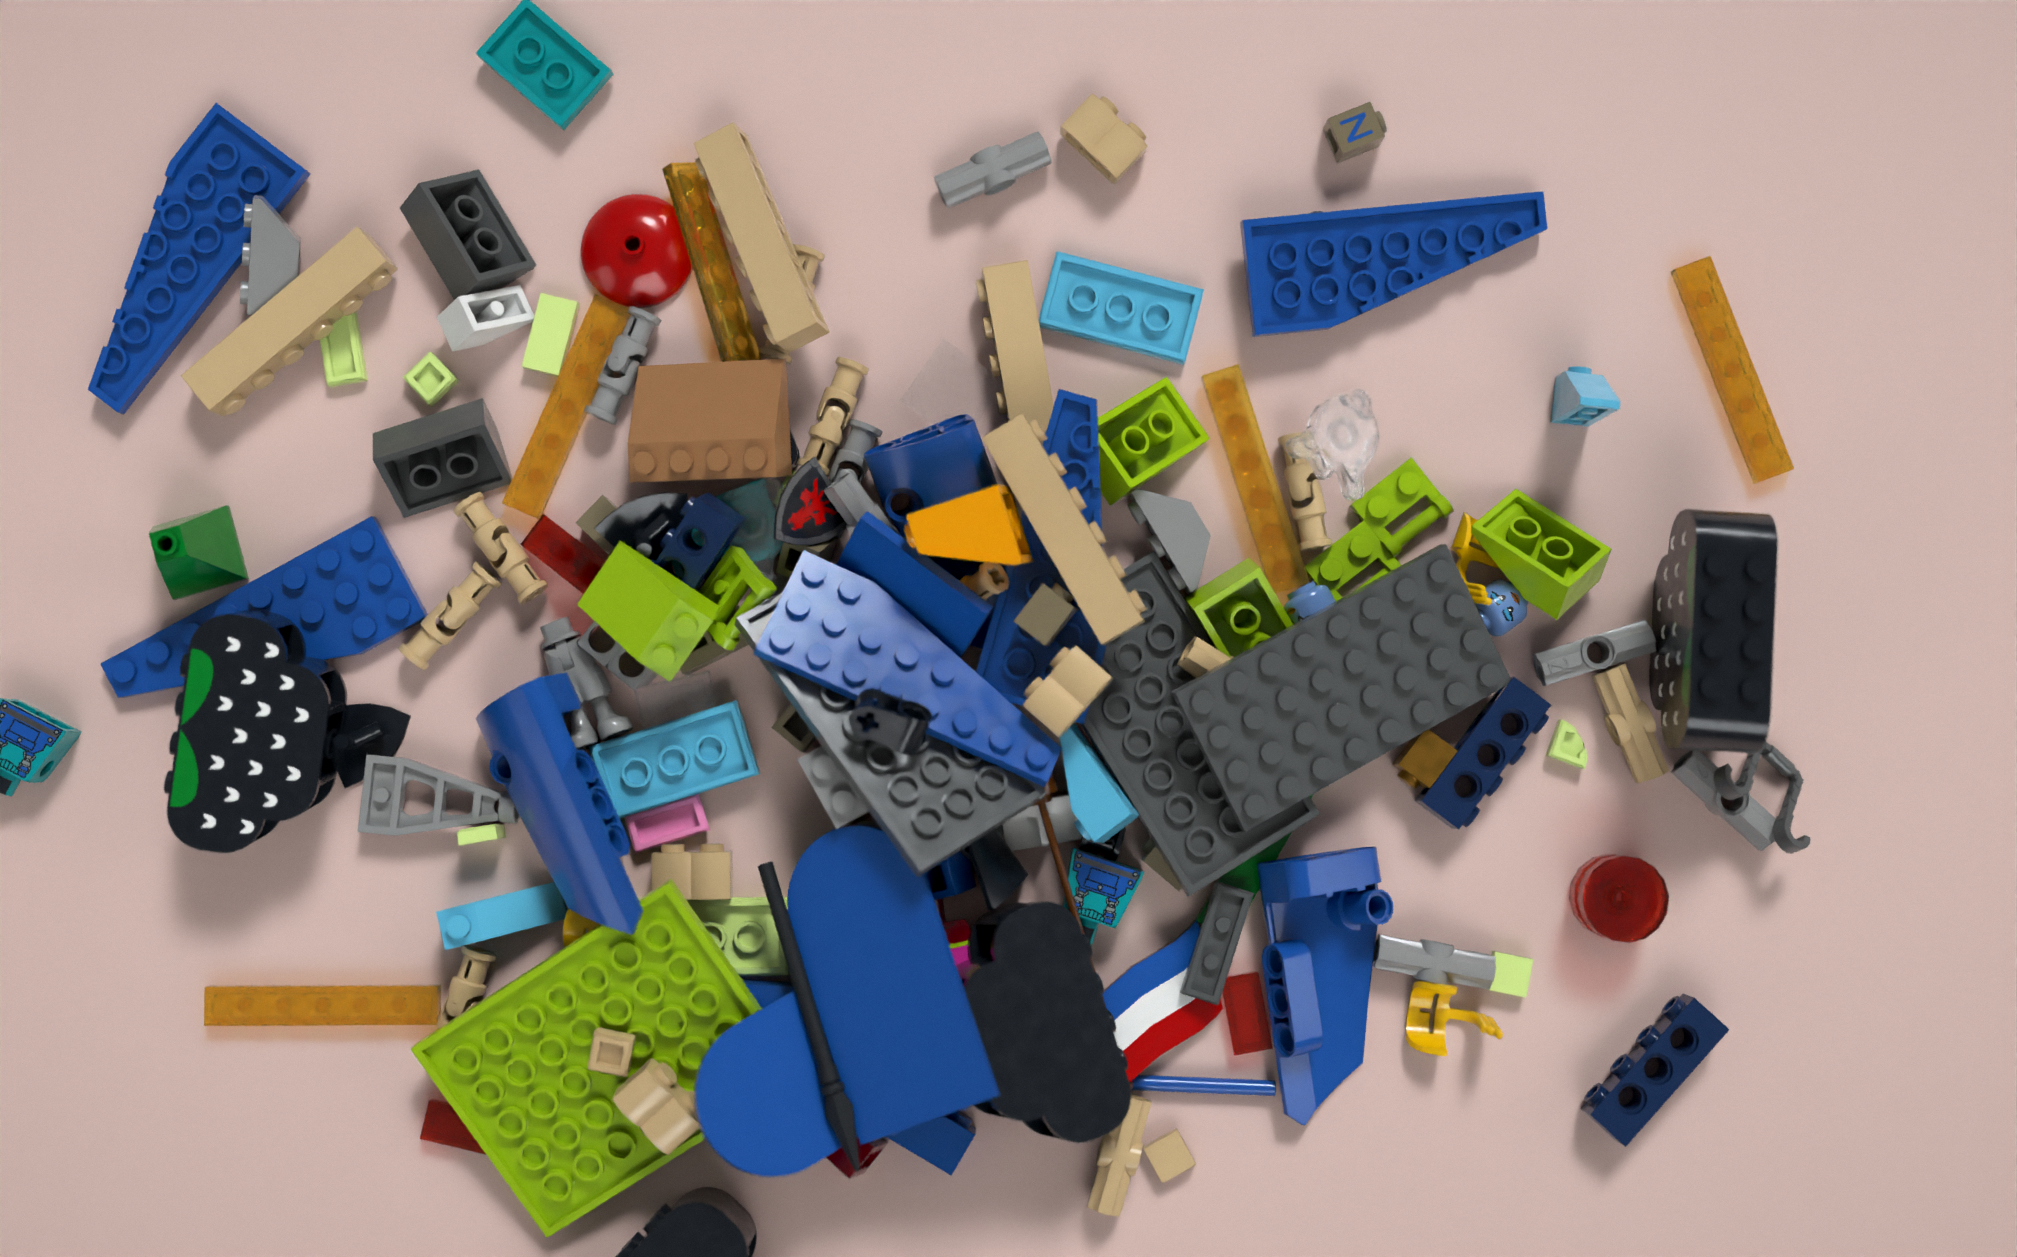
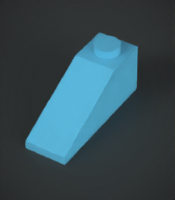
[1551,366,1620,427]
[1060,723,1139,843]
[436,882,567,950]

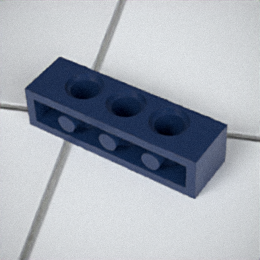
[650,492,746,592]
[1414,677,1551,829]
[1580,994,1730,1147]

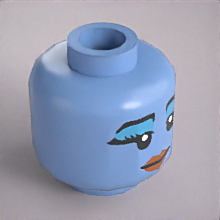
[1475,579,1528,636]
[1284,581,1336,625]

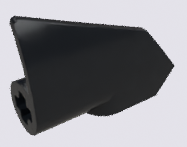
[960,824,1028,911]

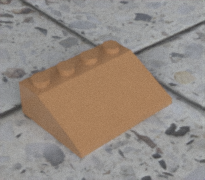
[628,359,792,483]

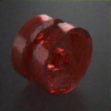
[1569,853,1669,943]

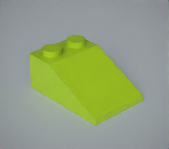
[1098,376,1210,506]
[1471,489,1612,620]
[577,541,720,682]
[1184,558,1293,657]

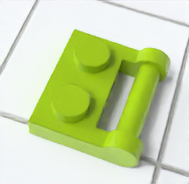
[1349,457,1454,558]
[1302,520,1402,601]
[699,545,777,651]

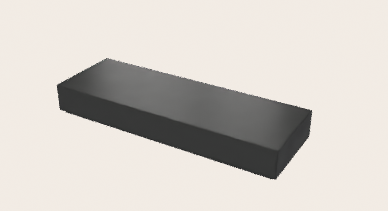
[1180,881,1254,1005]

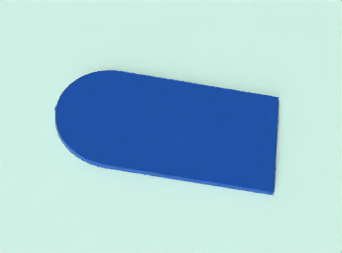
[787,826,1000,1145]
[694,990,858,1177]

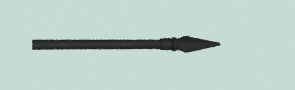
[758,862,860,1172]

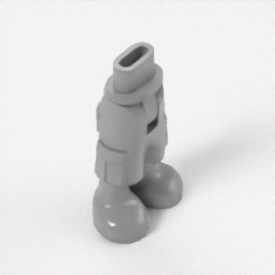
[540,617,633,751]

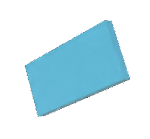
[1038,251,1204,365]
[589,700,761,818]

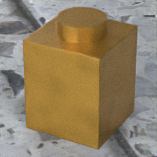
[1392,729,1457,790]

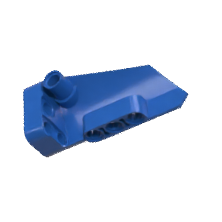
[864,414,1007,649]
[476,673,643,935]
[1257,846,1393,1126]

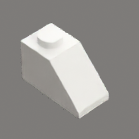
[437,285,534,352]

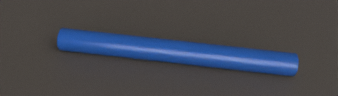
[1131,1075,1276,1096]

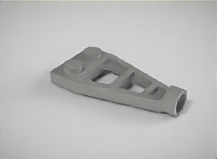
[358,754,520,836]

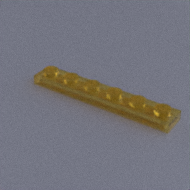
[662,162,762,362]
[1671,256,1794,484]
[502,294,630,520]
[1201,364,1310,594]
[204,984,441,1026]

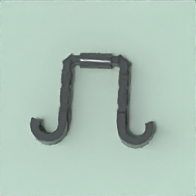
[1713,741,1811,854]

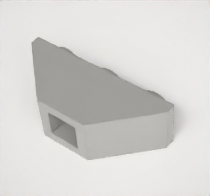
[240,195,301,315]
[1127,489,1211,595]

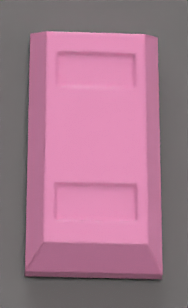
[625,794,710,853]

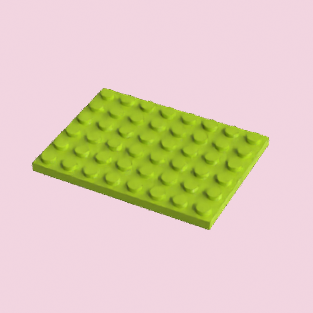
[410,879,762,1238]

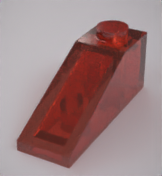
[520,514,607,594]

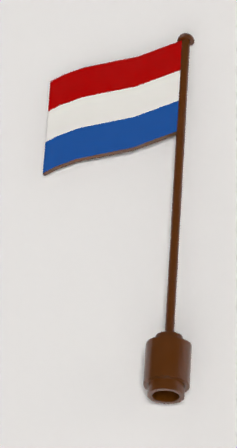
[1030,772,1223,1089]

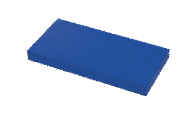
[836,511,993,658]

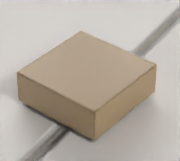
[588,1027,636,1077]
[1143,1128,1196,1183]

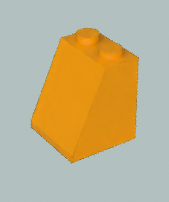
[904,485,1034,565]

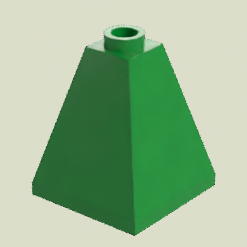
[149,505,249,600]

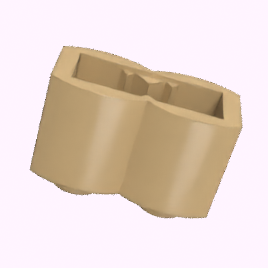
[1060,94,1148,185]
[1023,645,1113,737]
[652,844,733,900]
[612,1058,700,1155]

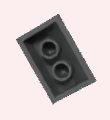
[400,169,537,300]
[373,398,513,518]

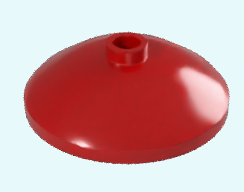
[581,194,696,308]

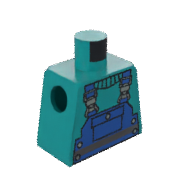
[0,698,81,796]
[1063,847,1144,945]

